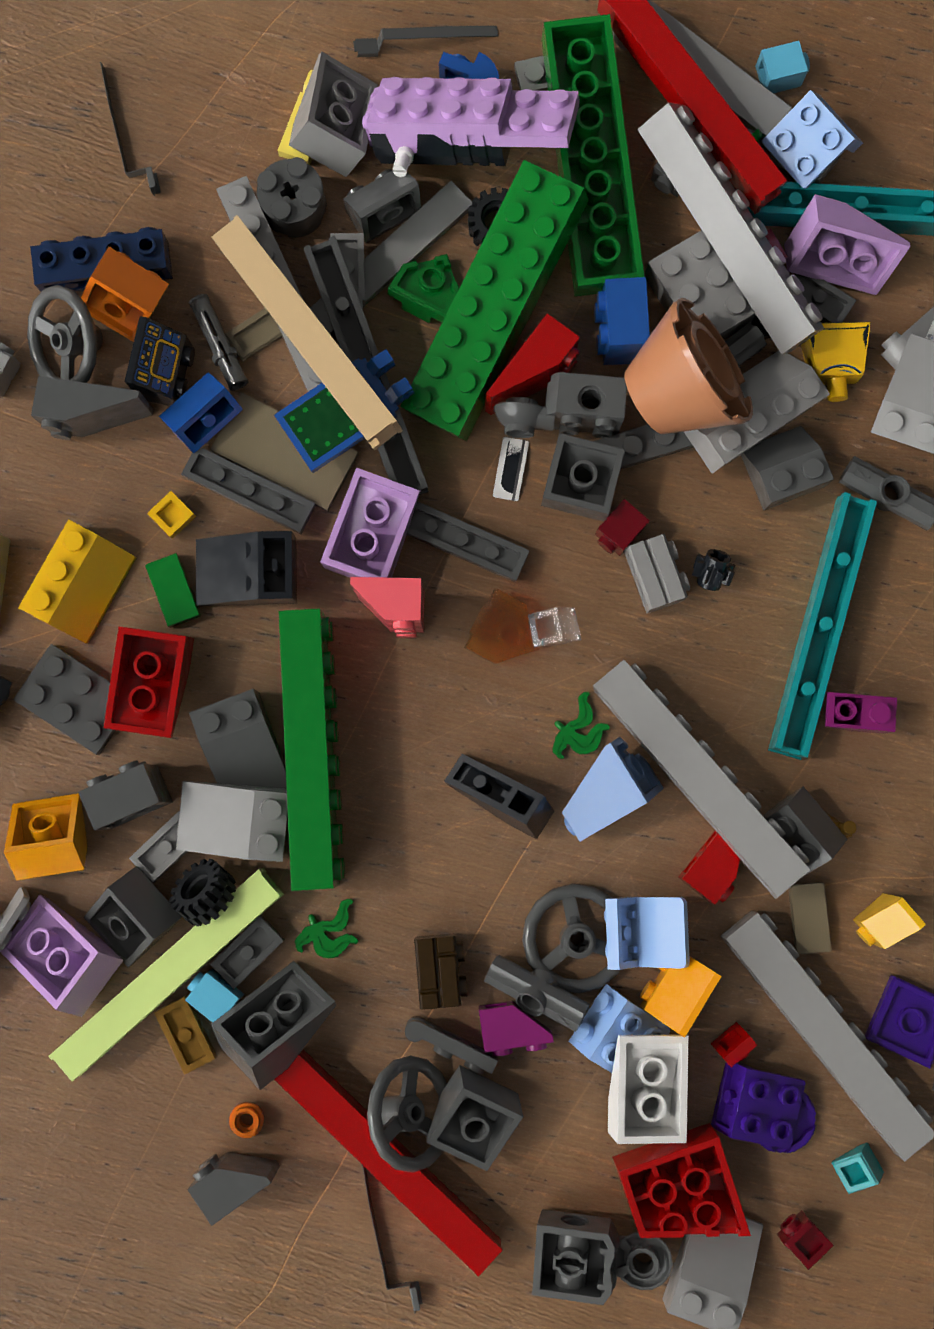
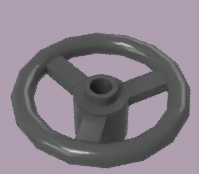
[27,285,103,383]
[522,883,620,994]
[367,1055,447,1173]

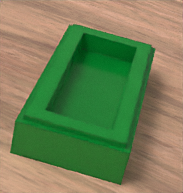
[145,553,201,628]

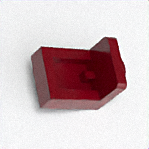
[777,1210,834,1270]

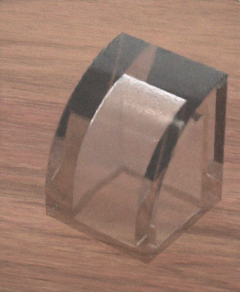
[528,607,581,648]

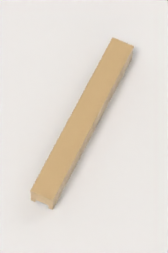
[211,215,403,450]

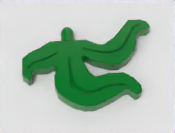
[552,692,610,759]
[294,899,358,959]

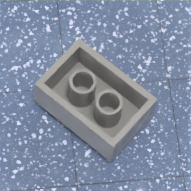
[644,230,756,340]

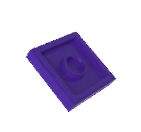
[864,975,934,1069]

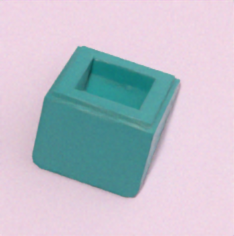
[831,1143,884,1194]

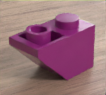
[825,692,897,734]
[478,1001,554,1056]

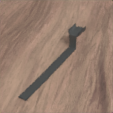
[353,26,498,57]
[100,62,161,196]
[362,1165,423,1314]

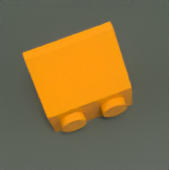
[4,793,87,881]
[640,956,722,1038]

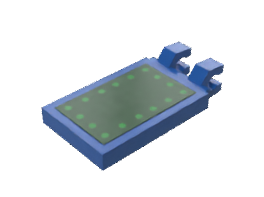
[274,349,415,473]

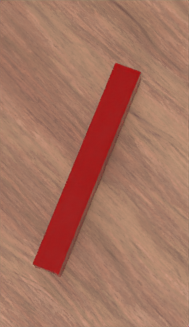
[597,0,787,214]
[274,1049,503,1277]

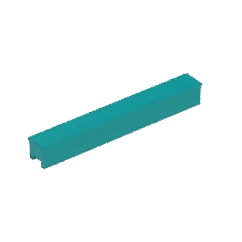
[735,182,934,236]
[768,492,877,760]

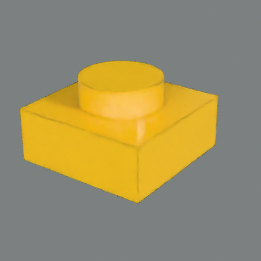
[147,491,196,539]

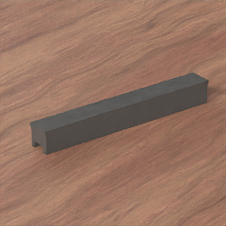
[303,236,429,495]

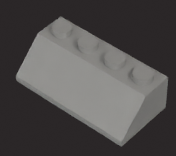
[684,351,830,474]

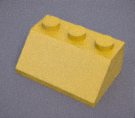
[18,519,137,644]

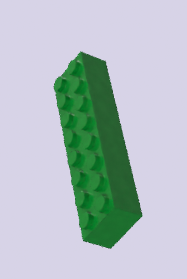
[541,14,644,297]
[400,160,589,442]
[279,608,345,891]

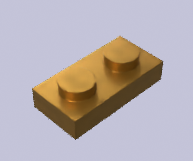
[154,995,218,1075]

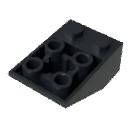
[196,531,297,606]

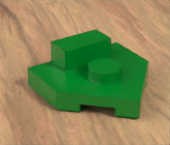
[387,254,459,324]

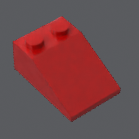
[485,313,580,415]
[103,626,194,738]

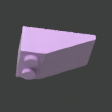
[784,194,910,295]
[320,468,420,578]
[0,895,123,1017]

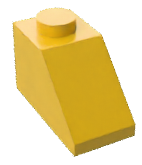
[853,893,926,949]

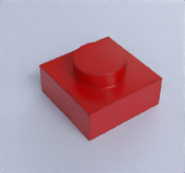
[711,1022,757,1068]

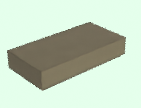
[226,308,283,362]
[788,882,832,954]

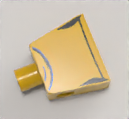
[801,322,870,402]

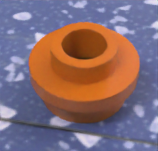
[229,1102,264,1138]

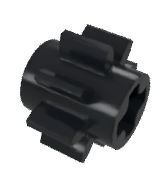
[692,549,736,591]

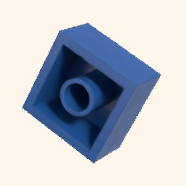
[594,277,650,365]

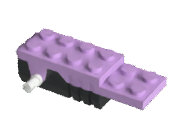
[362,77,580,177]

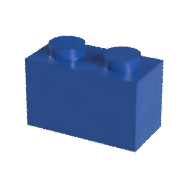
[159,372,243,454]

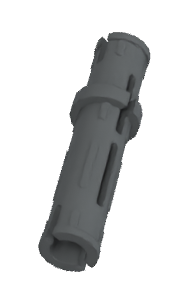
[189,294,248,391]

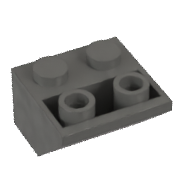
[763,786,848,876]

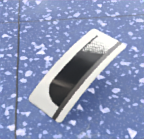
[493,437,529,501]

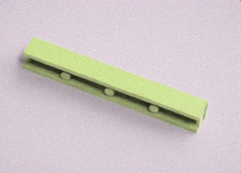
[48,868,284,1081]

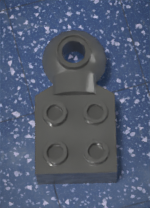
[494,372,627,439]
[532,1209,673,1305]

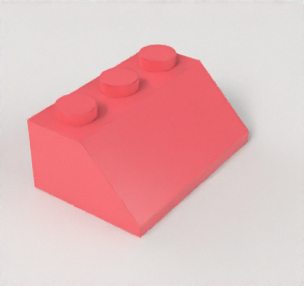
[350,577,425,638]

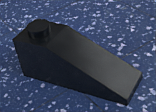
[444,754,554,839]

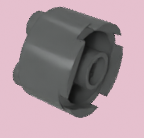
[257,157,327,238]

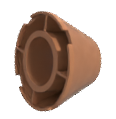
[624,298,753,434]

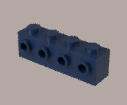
[30,227,173,292]

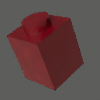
[595,499,650,556]

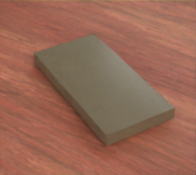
[210,392,359,512]

